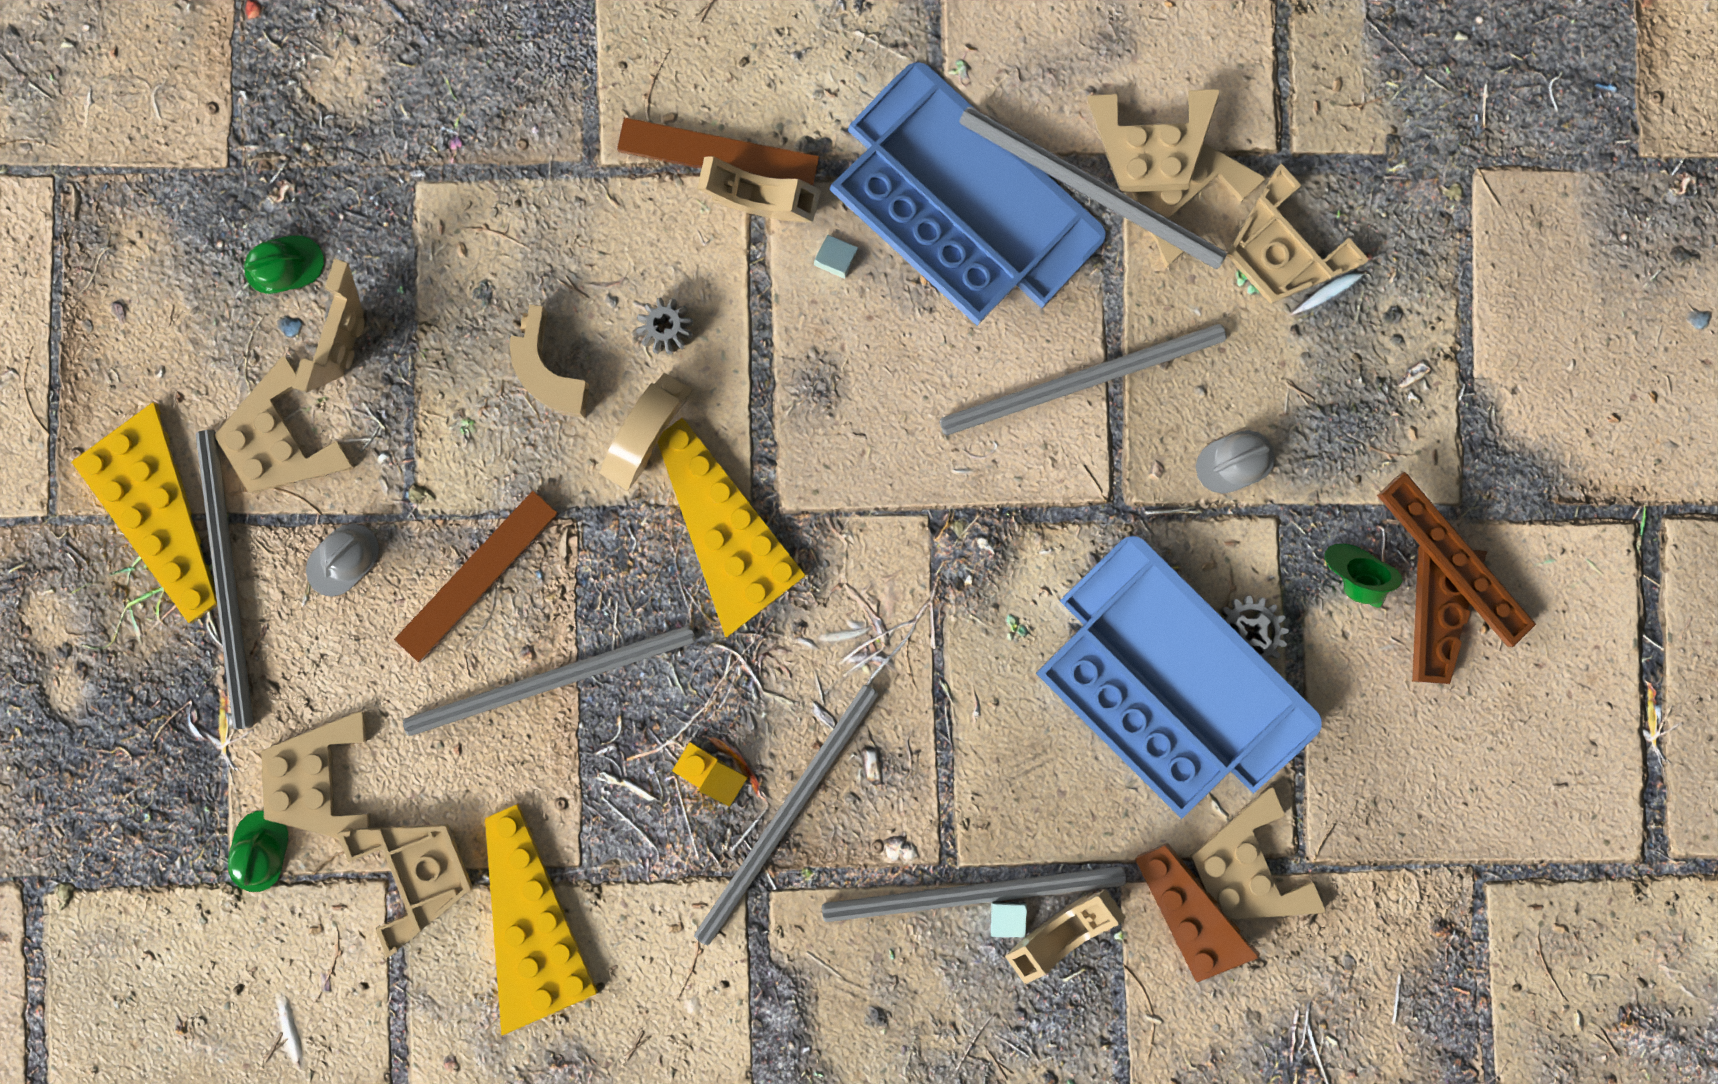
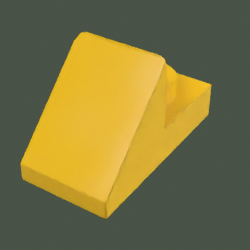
[672,742,748,807]

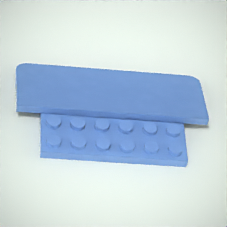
[829,62,1105,326]
[1036,536,1322,819]

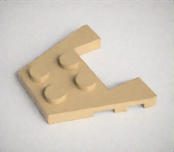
[1087,89,1219,192]
[1132,143,1265,267]
[1226,163,1369,304]
[292,258,365,393]
[214,356,355,494]
[261,712,371,839]
[1190,787,1326,920]
[337,824,473,958]

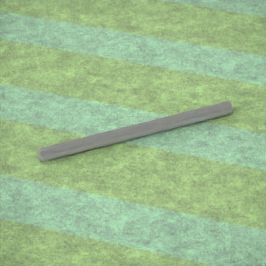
[960,107,1227,269]
[940,324,1227,435]
[196,430,254,730]
[403,626,696,736]
[694,684,878,946]
[822,866,1126,922]

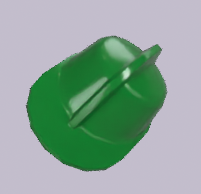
[244,235,324,294]
[1324,543,1403,608]
[228,811,289,892]

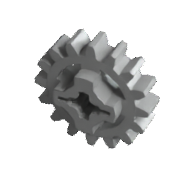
[1220,596,1289,665]

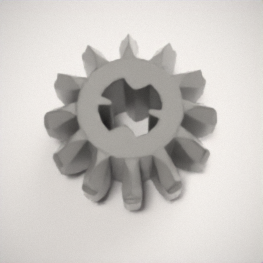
[636,298,694,355]

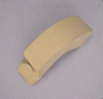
[697,157,820,222]
[510,304,590,418]
[599,372,693,491]
[1005,889,1126,984]

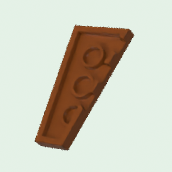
[1412,546,1487,684]
[1135,843,1260,983]

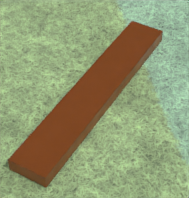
[617,117,819,186]
[1377,472,1536,647]
[394,491,559,663]

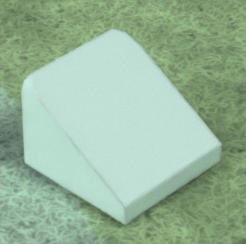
[814,235,858,279]
[991,902,1027,938]

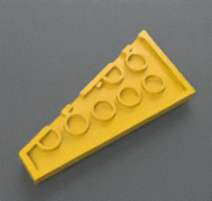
[71,402,217,624]
[657,417,806,638]
[485,804,598,1036]

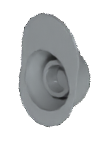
[1196,430,1275,494]
[306,524,379,597]

